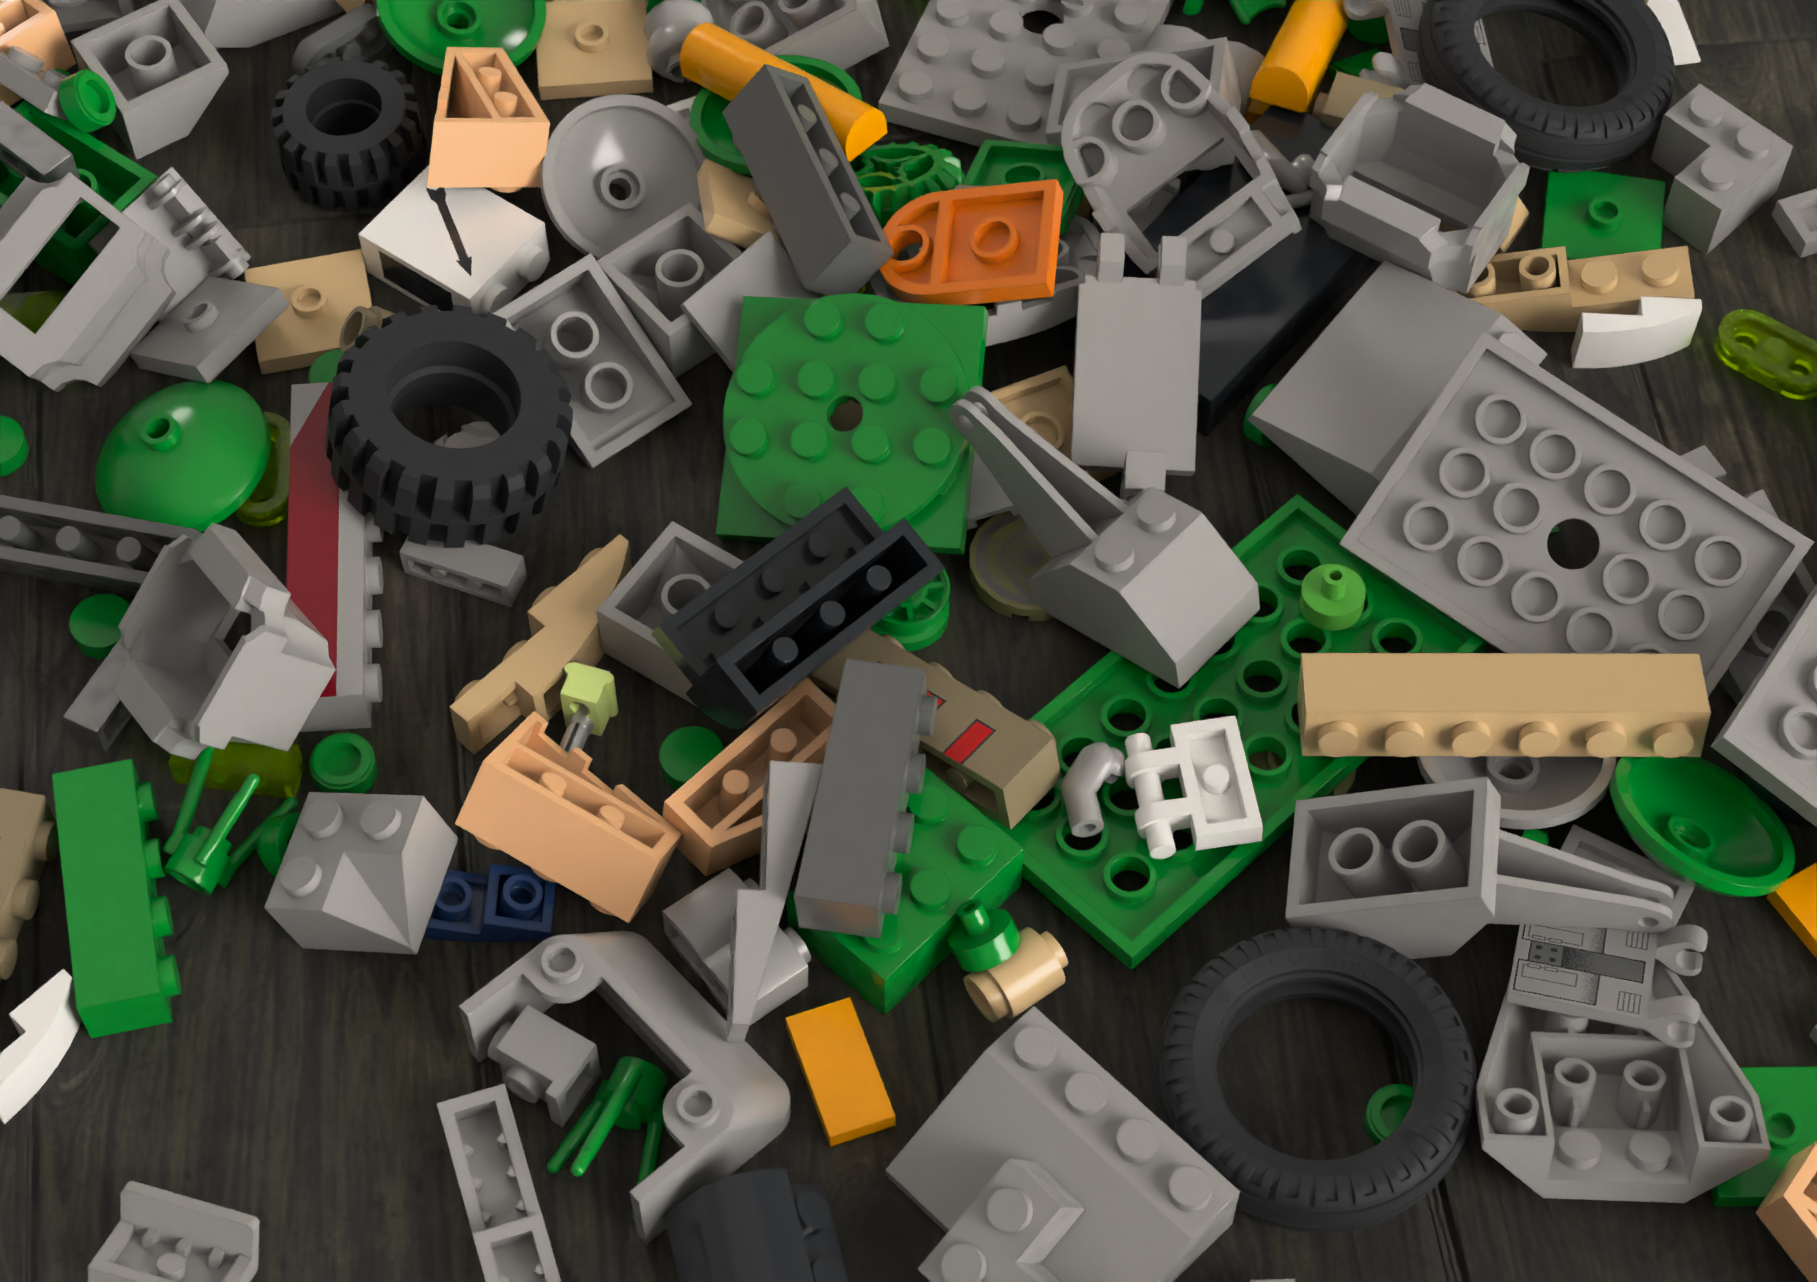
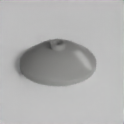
[540,94,709,261]
[1416,756,1616,830]

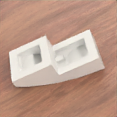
[1571,296,1702,368]
[0,969,82,1124]

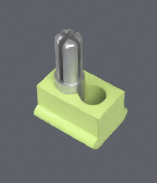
[559,662,618,753]

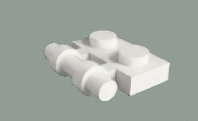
[1124,716,1263,859]

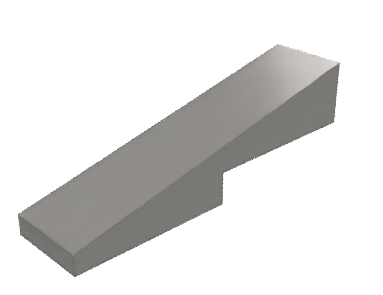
[726,760,823,1043]
[437,1083,561,1282]

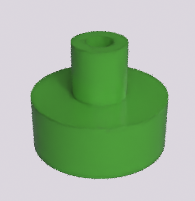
[1300,564,1366,631]

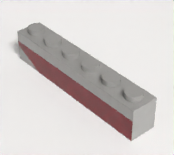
[286,382,384,732]

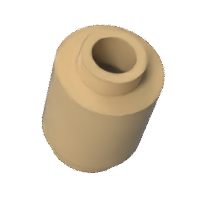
[963,927,1068,1023]

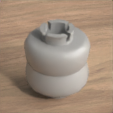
[644,0,714,83]

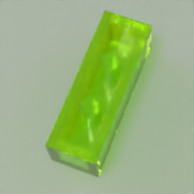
[168,742,305,799]

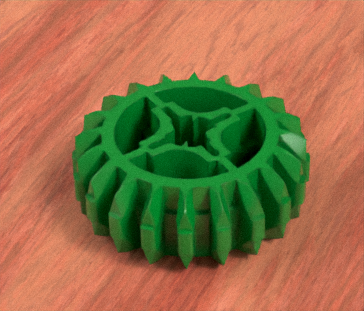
[849,141,966,230]

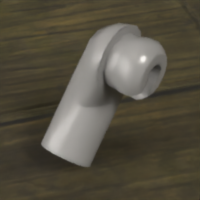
[1251,130,1315,194]
[1061,742,1125,837]

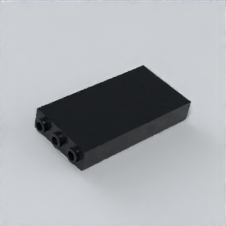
[1063,105,1375,437]

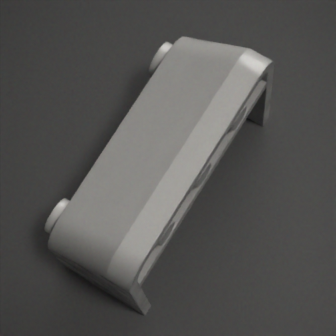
[459,931,791,1245]

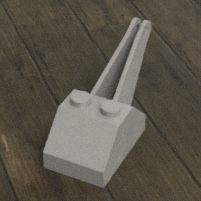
[949,386,1260,689]
[1285,777,1673,959]

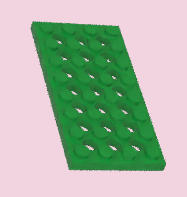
[981,494,1487,971]

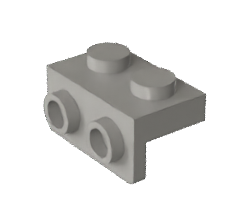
[88,1181,260,1282]

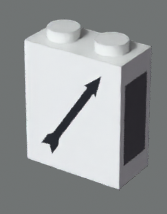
[358,165,550,317]

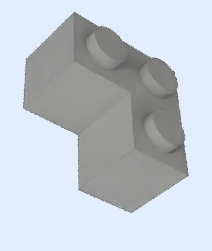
[1650,84,1793,255]
[918,1158,1086,1282]

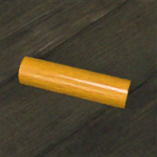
[1249,0,1349,113]
[680,22,888,162]

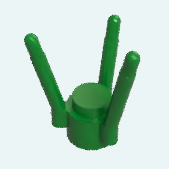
[161,746,298,896]
[547,1056,668,1221]

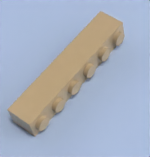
[1297,653,1711,758]

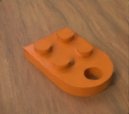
[879,179,1064,305]

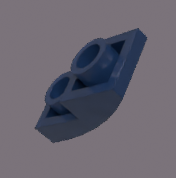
[423,863,556,942]

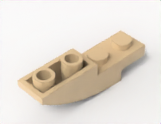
[1448,246,1694,332]
[449,534,632,755]

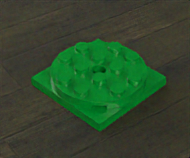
[716,293,989,554]

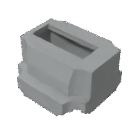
[1309,83,1530,294]
[0,172,176,392]
[114,523,336,760]

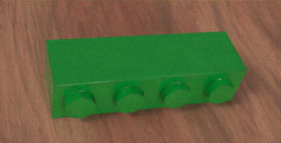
[52,759,181,1039]

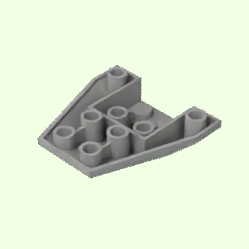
[1475,959,1771,1203]

